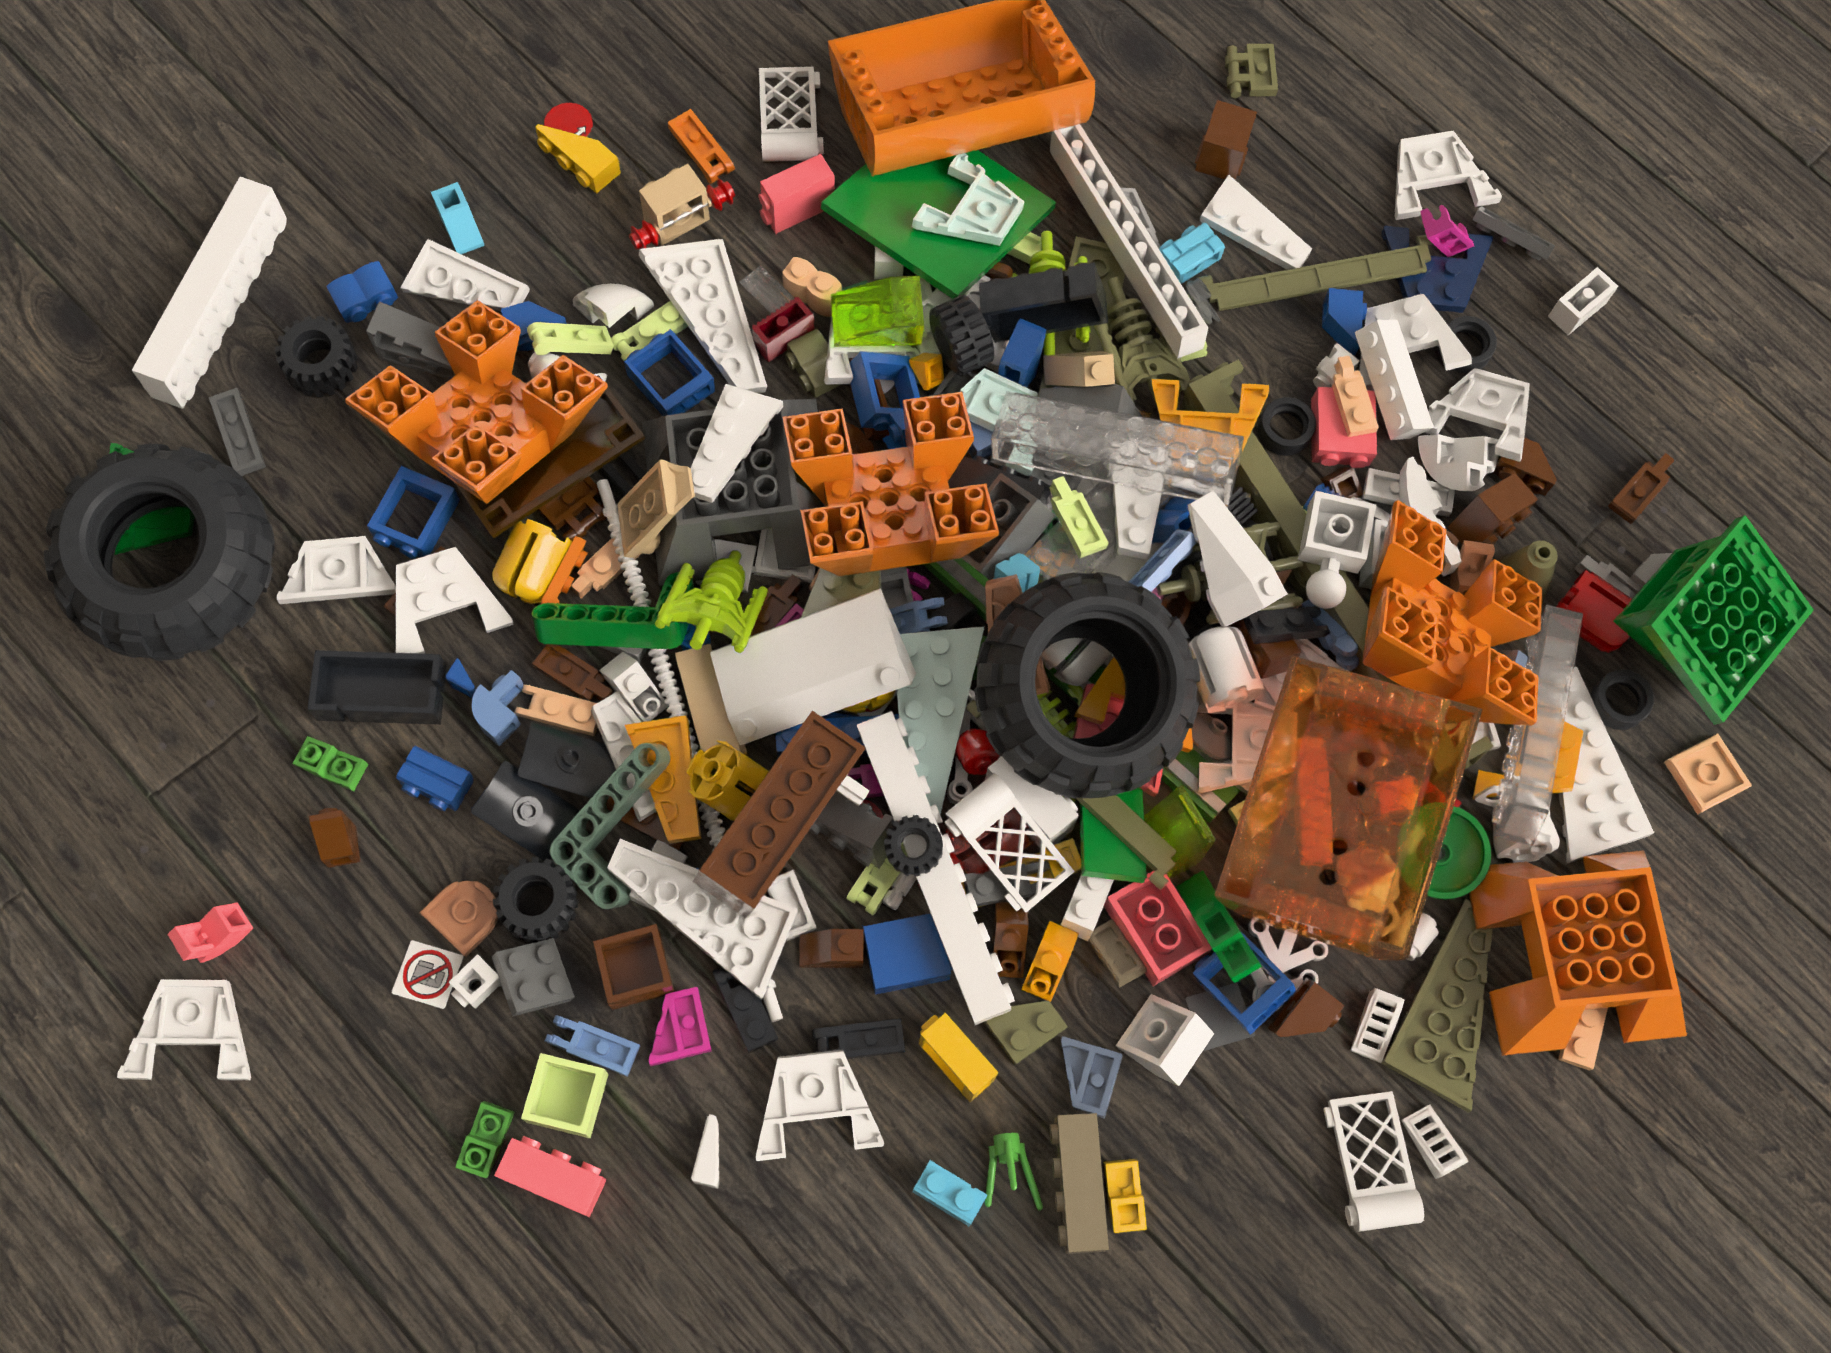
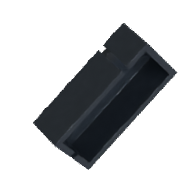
[979,262,1108,343]
[308,650,447,725]

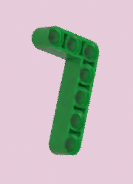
[532,572,694,649]

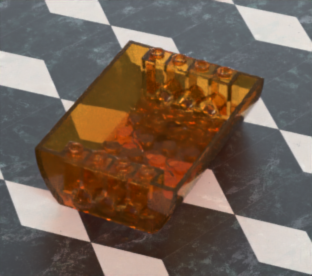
[1215,656,1483,961]

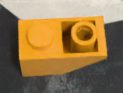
[1021,921,1079,1002]

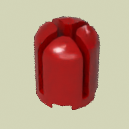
[1551,569,1632,653]

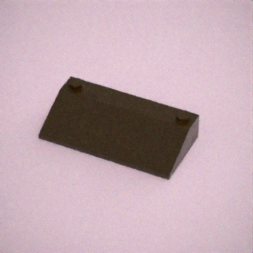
[455,375,646,539]

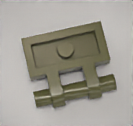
[1225,44,1278,98]

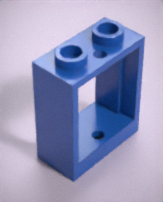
[624,329,715,416]
[850,351,920,431]
[367,466,460,559]
[1193,932,1296,1035]

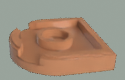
[420,881,498,957]

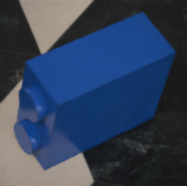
[863,913,953,995]

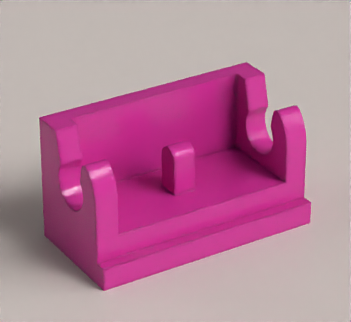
[1420,205,1474,257]

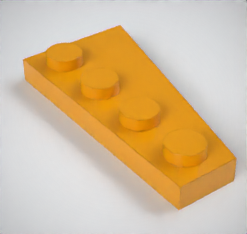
[625,715,701,844]

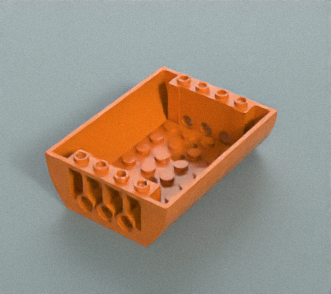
[828,0,1095,176]

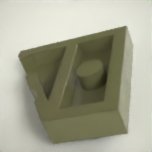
[984,1001,1068,1065]

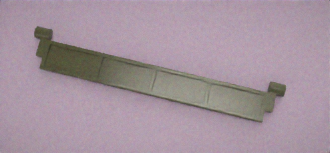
[1196,235,1433,311]
[966,700,1177,890]

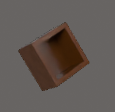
[1448,473,1538,544]
[593,924,675,1010]

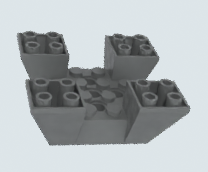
[642,399,825,586]

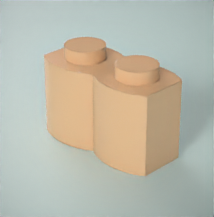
[782,257,842,317]

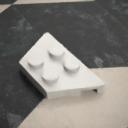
[277,536,396,604]

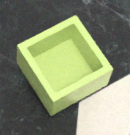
[521,1053,608,1138]

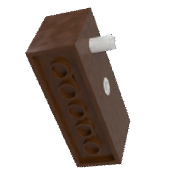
[692,710,869,918]

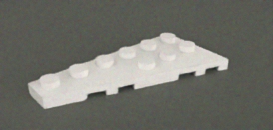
[639,239,767,393]
[1546,667,1654,864]

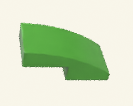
[292,736,368,791]
[455,1101,515,1178]

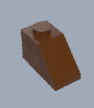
[799,929,864,968]
[1268,978,1344,1037]

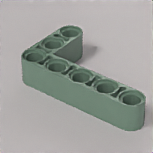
[550,743,670,909]

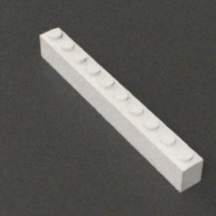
[1050,124,1208,358]
[857,711,1015,1025]

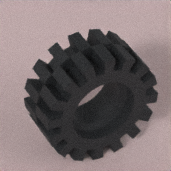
[884,815,943,877]

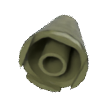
[1498,541,1558,601]

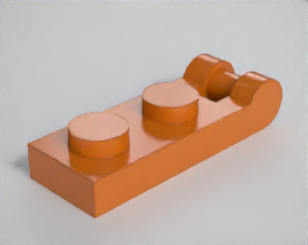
[668,109,735,184]
[541,536,588,604]

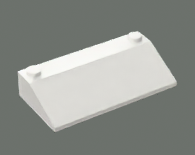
[710,588,916,745]

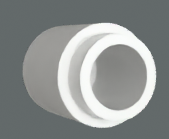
[1392,913,1439,961]

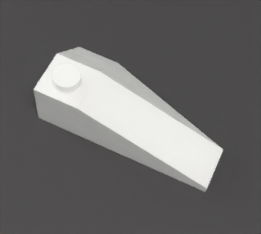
[1188,491,1287,628]

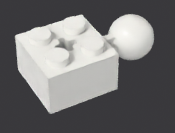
[1298,491,1376,609]

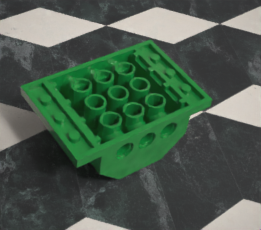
[1613,515,1814,725]

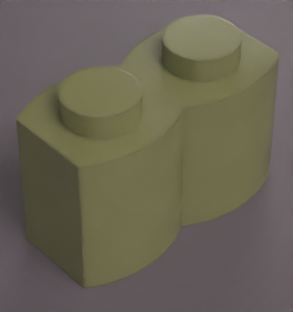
[785,329,842,398]

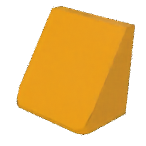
[909,352,944,390]

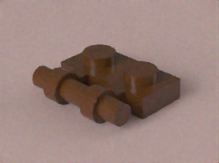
[538,476,607,542]

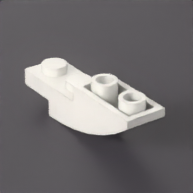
[1399,457,1462,577]

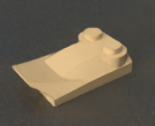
[617,460,695,558]

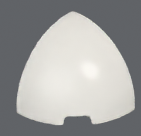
[573,283,654,328]
[1418,434,1499,491]

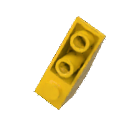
[535,124,621,194]

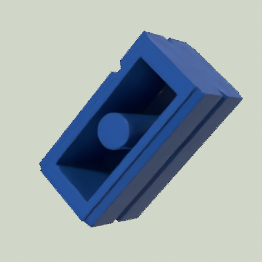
[396,746,474,811]

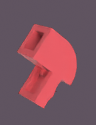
[168,902,253,963]

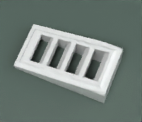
[1350,988,1405,1063]
[1401,1104,1469,1179]
[691,1114,719,1189]

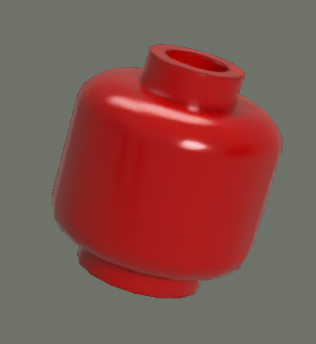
[955,729,1000,775]

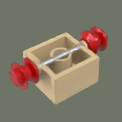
[629,164,735,250]

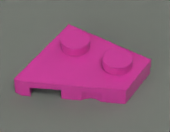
[649,987,712,1066]

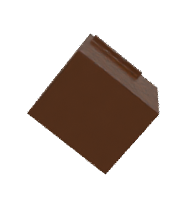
[1195,100,1257,180]

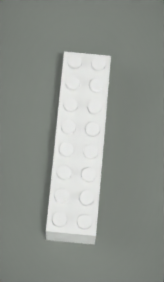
[132,177,287,409]

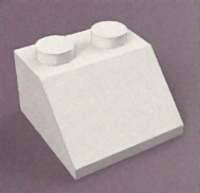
[1116,994,1214,1086]

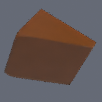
[1321,467,1363,499]

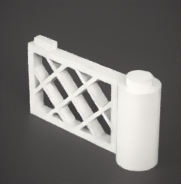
[759,67,824,162]
[944,773,1075,912]
[1323,1091,1424,1232]

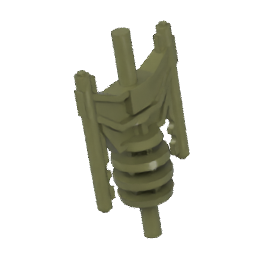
[1094,277,1190,409]
[1156,522,1303,624]

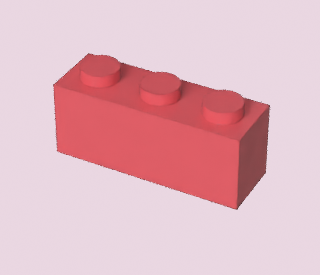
[494,1136,606,1218]

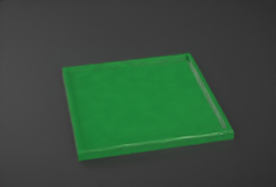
[821,150,1056,299]

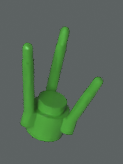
[985,1133,1043,1210]

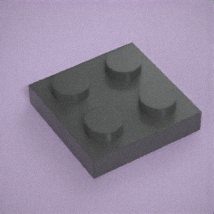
[492,938,575,1017]

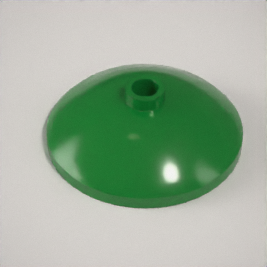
[1395,804,1491,900]

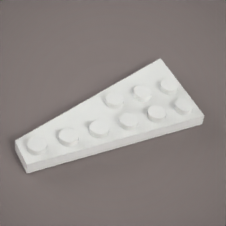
[607,839,798,1000]

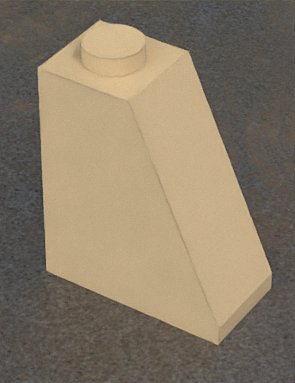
[1043,351,1115,387]

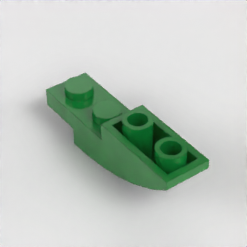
[1176,870,1262,983]

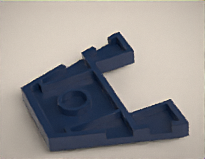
[1381,226,1492,313]

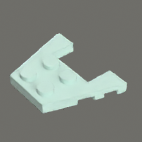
[911,153,1025,246]
[960,368,1037,476]

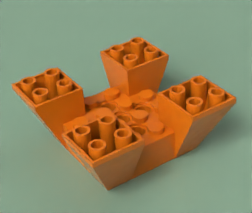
[345,300,608,504]
[782,392,999,576]
[1362,500,1542,726]
[1469,851,1687,1056]

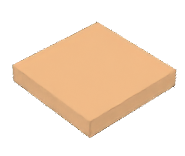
[1664,734,1752,815]

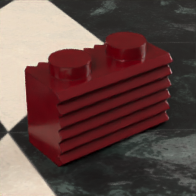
[752,297,815,362]

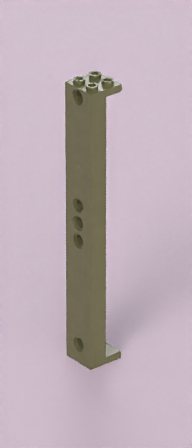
[1180,359,1494,788]

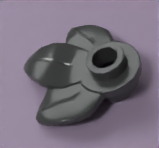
[1186,278,1221,324]

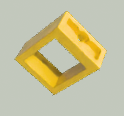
[919,1013,998,1102]

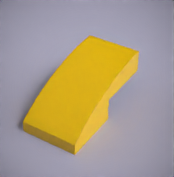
[1104,1159,1147,1233]

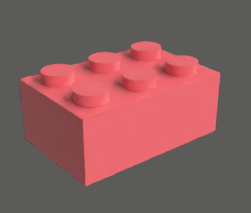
[1104,871,1212,986]

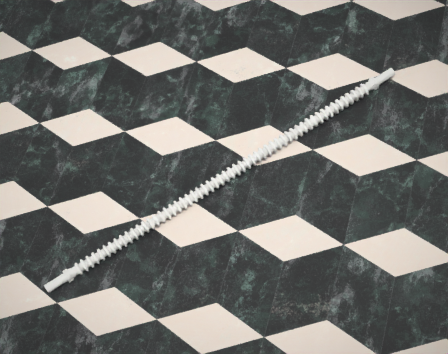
[597,479,783,1023]

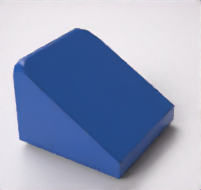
[446,658,476,698]

